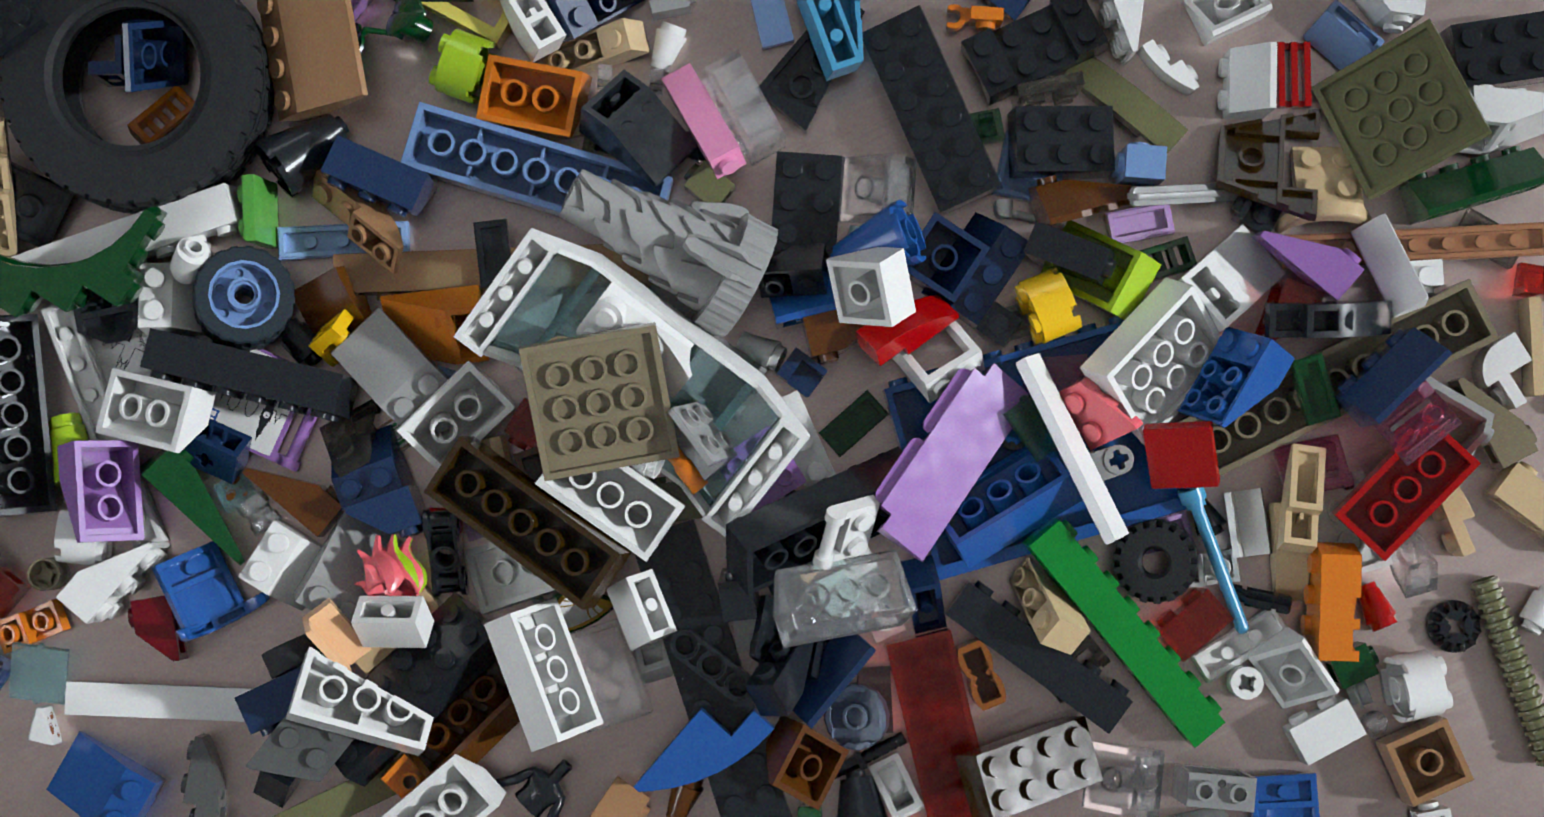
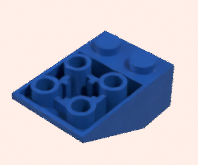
[1178,327,1295,428]

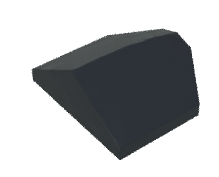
[73,290,139,344]

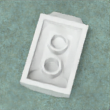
[576,282,694,398]

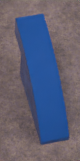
[634,707,774,792]

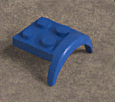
[152,541,269,642]
[1250,773,1320,817]

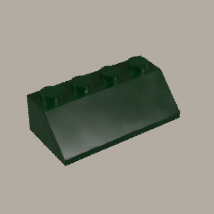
[1399,145,1544,225]

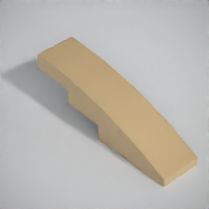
[0,117,18,256]

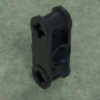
[422,509,469,597]

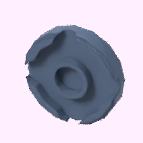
[824,683,890,751]

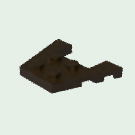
[1216,108,1321,222]

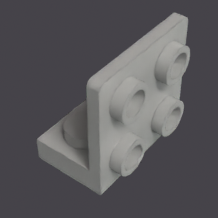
[668,402,738,480]

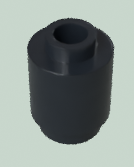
[279,318,322,367]

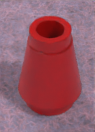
[1359,581,1398,632]

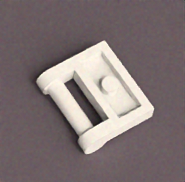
[813,495,880,570]

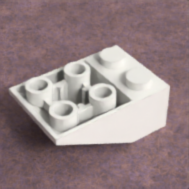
[1098,0,1144,66]
[1459,84,1544,155]
[1177,224,1286,332]
[56,542,171,624]

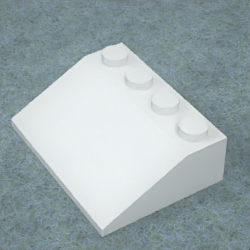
[1080,277,1221,445]

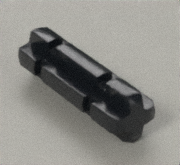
[1233,584,1292,614]

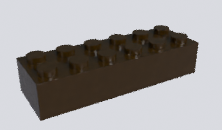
[424,436,631,610]

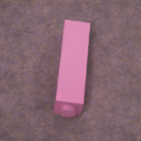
[661,63,746,180]

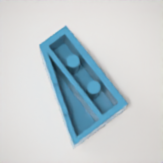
[796,0,864,81]

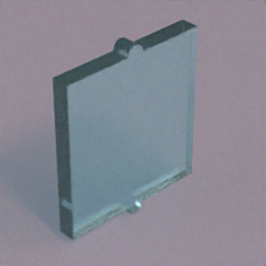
[9,642,70,705]

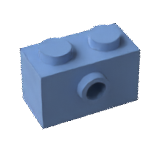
[1110,142,1167,186]

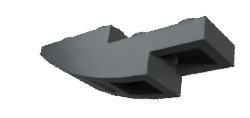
[181,733,227,817]

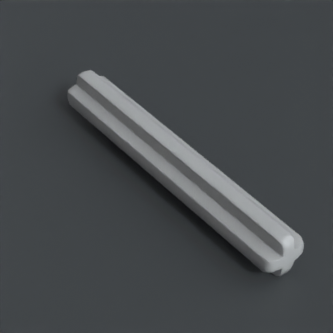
[1127,183,1238,206]

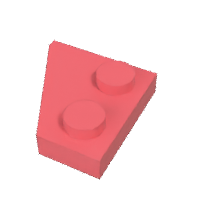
[1059,377,1143,450]

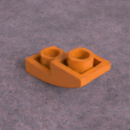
[0,599,71,654]

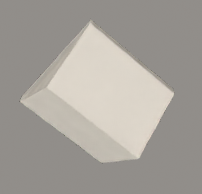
[1183,0,1273,46]
[1248,627,1339,709]

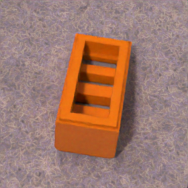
[127,86,195,145]

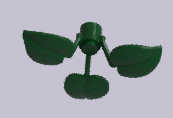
[355,0,434,53]

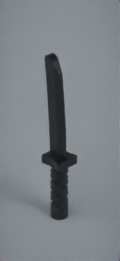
[835,731,907,779]

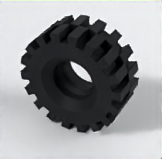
[1113,519,1199,604]

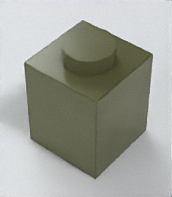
[684,160,735,203]

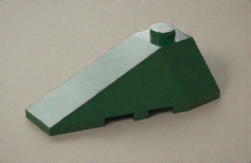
[140,448,245,566]

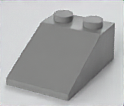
[331,307,449,426]
[293,510,402,622]

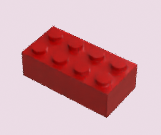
[1331,416,1481,561]

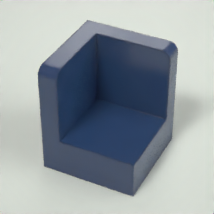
[776,347,828,397]

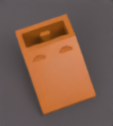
[380,284,490,365]

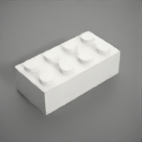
[484,598,604,752]

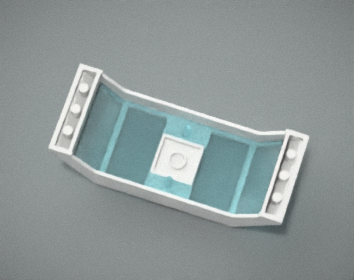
[453,228,810,537]

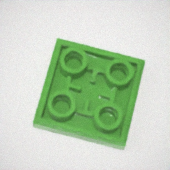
[237,174,279,249]

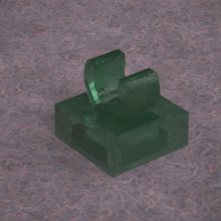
[970,108,1006,145]

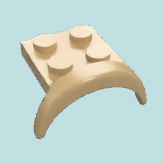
[1275,147,1372,233]

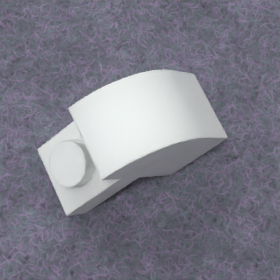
[1472,332,1532,410]

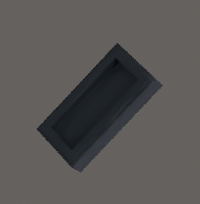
[473,219,512,289]

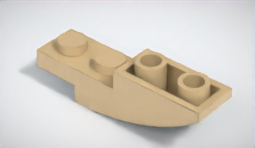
[1391,437,1476,557]

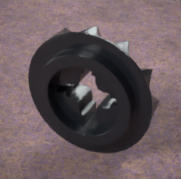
[1428,600,1482,653]

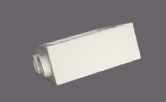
[892,320,985,403]

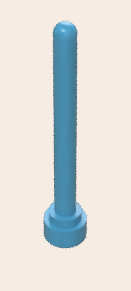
[1177,487,1249,634]

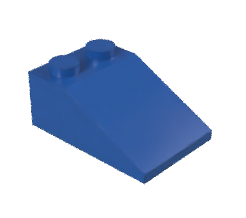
[46,731,166,817]

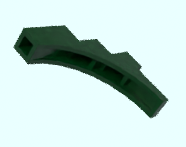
[0,206,167,318]

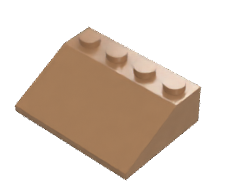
[257,0,368,121]

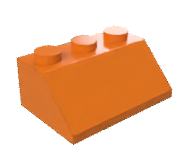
[476,54,592,138]

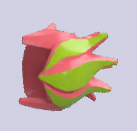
[354,534,428,596]

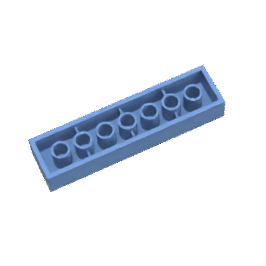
[401,102,674,216]

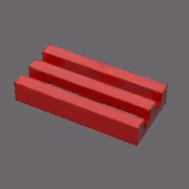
[1276,42,1312,108]

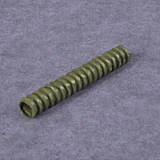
[1470,575,1544,767]

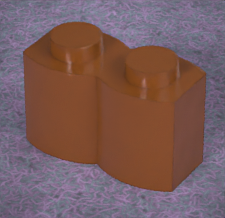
[954,638,1006,711]

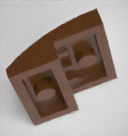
[294,266,372,335]

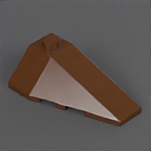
[1028,175,1134,225]

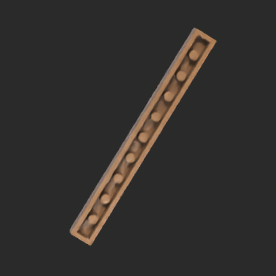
[333,244,654,301]

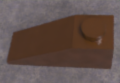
[242,468,344,537]

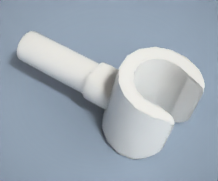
[994,199,1036,223]

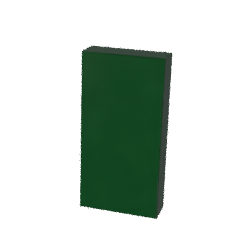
[1289,352,1341,426]
[818,390,889,457]

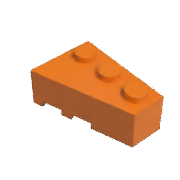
[1300,542,1362,662]

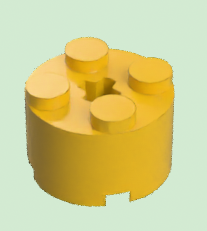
[1014,267,1082,344]

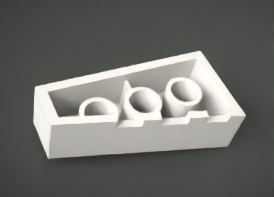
[286,646,434,756]

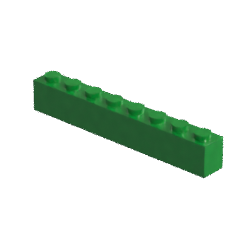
[1022,518,1226,748]

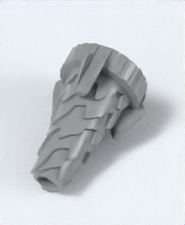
[559,168,778,338]

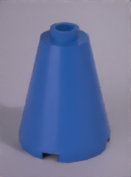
[830,199,926,266]

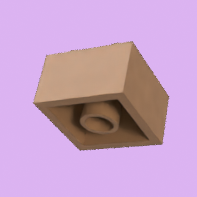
[1375,715,1474,807]

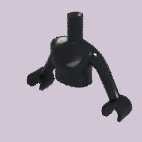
[492,759,572,817]

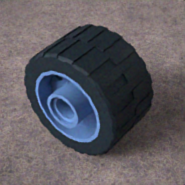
[192,246,295,352]

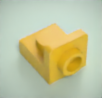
[309,309,354,367]

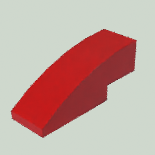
[856,294,959,366]

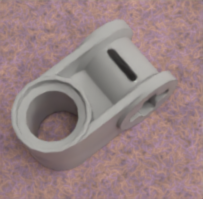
[1089,445,1134,482]

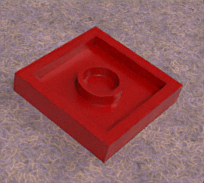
[1143,421,1220,489]

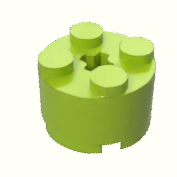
[429,29,496,104]

